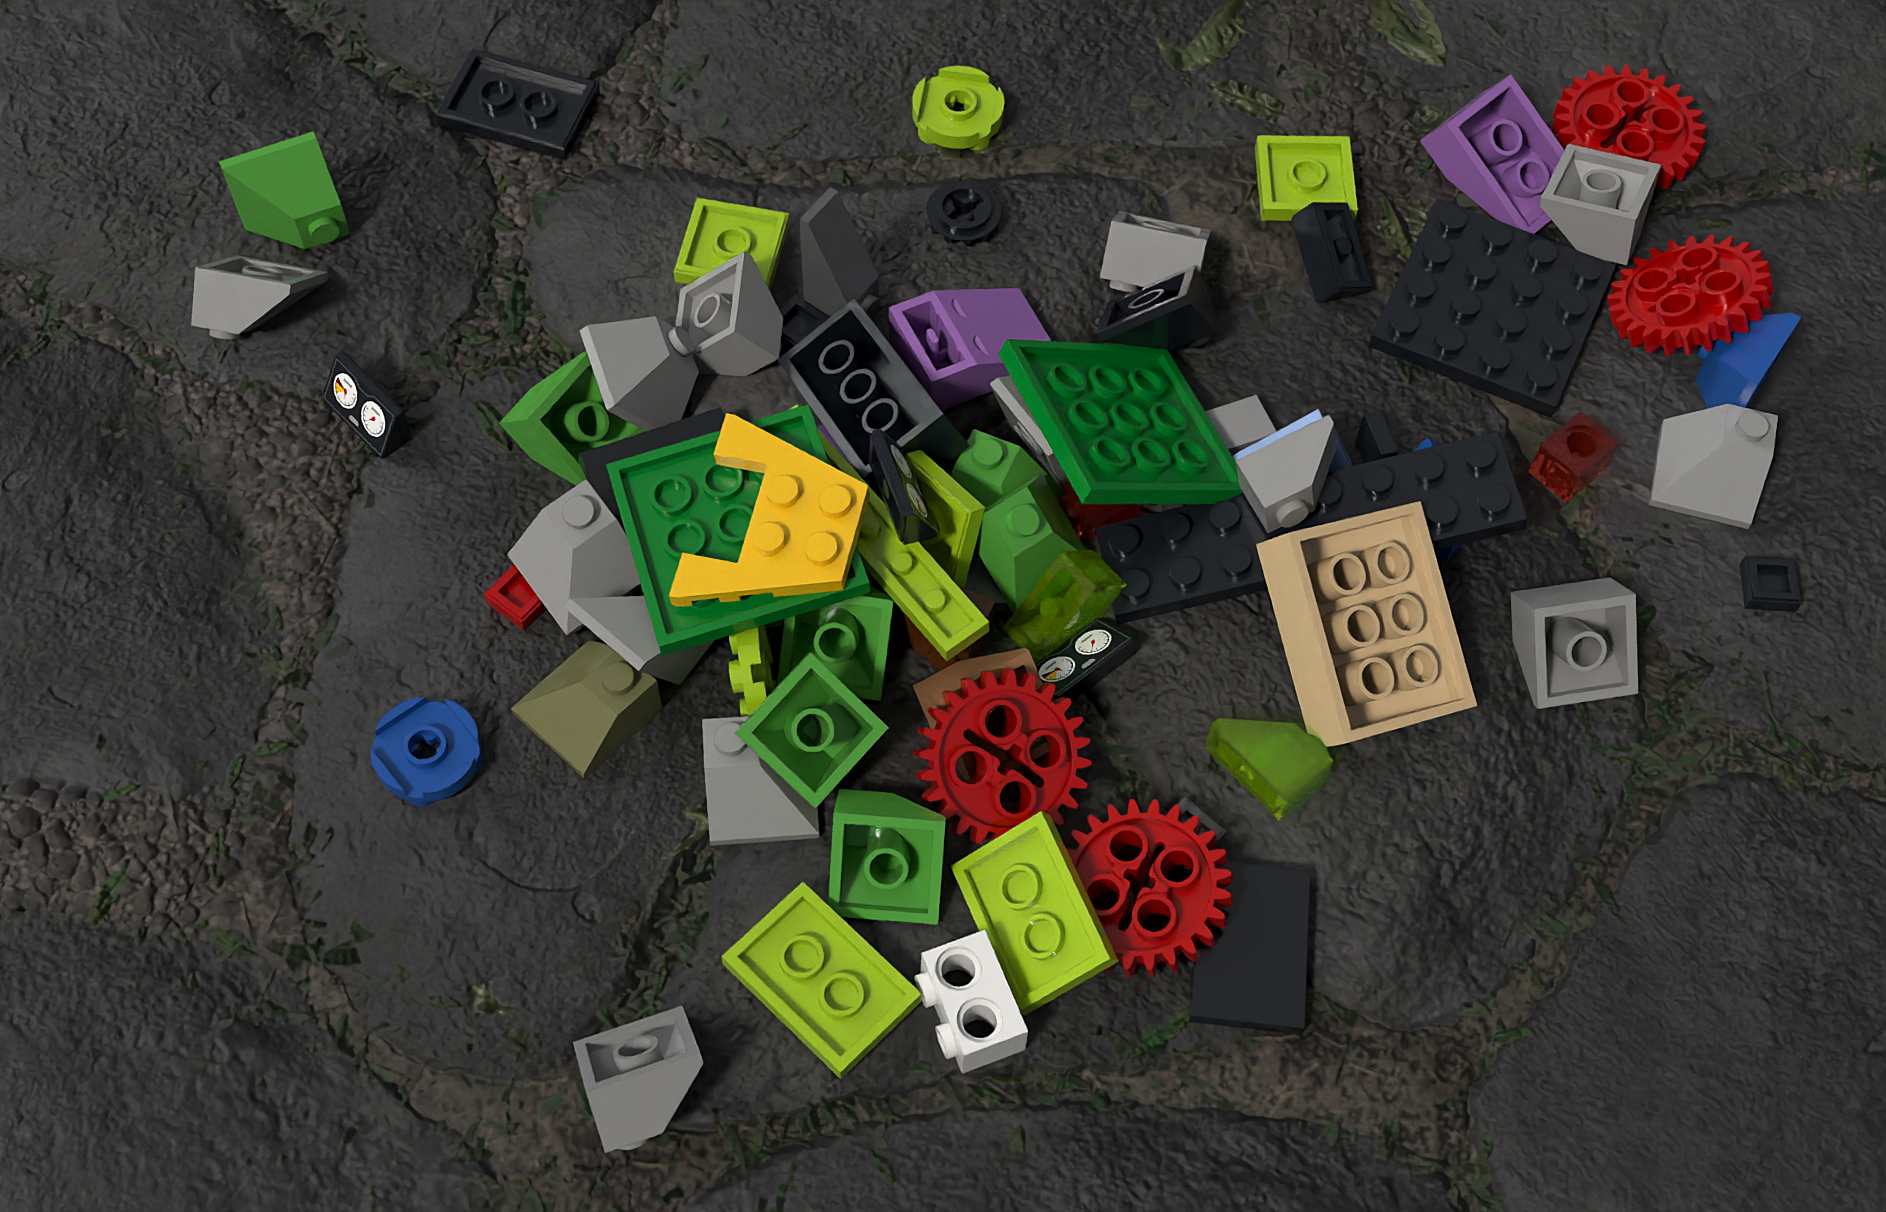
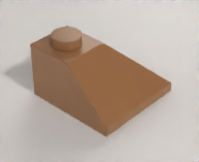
[913,648,1049,780]

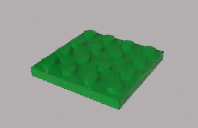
[998,339,1243,504]
[606,404,871,656]

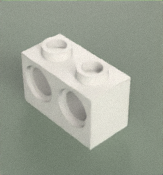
[915,930,1028,1074]

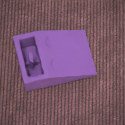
[889,288,1051,411]

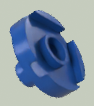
[371,697,483,807]

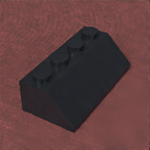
[778,298,970,484]

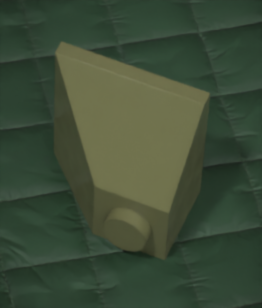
[511,640,662,779]

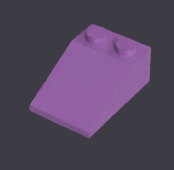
[1420,74,1565,234]

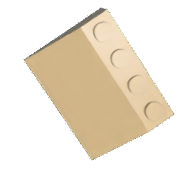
[1256,501,1477,750]

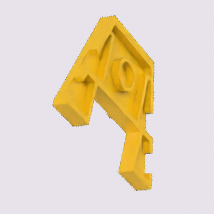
[669,413,870,607]

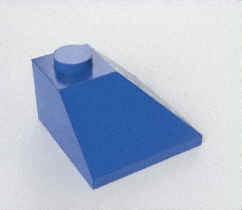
[1695,313,1801,409]

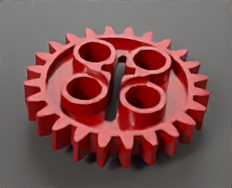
[1551,65,1706,190]
[1608,234,1774,356]
[914,669,1092,844]
[1066,799,1233,978]

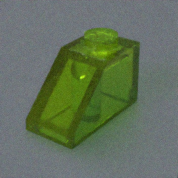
[1002,550,1127,663]
[1205,718,1333,821]

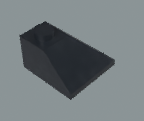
[1096,265,1220,350]

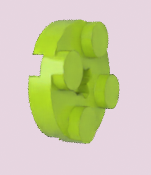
[912,66,1004,150]
[729,625,777,717]

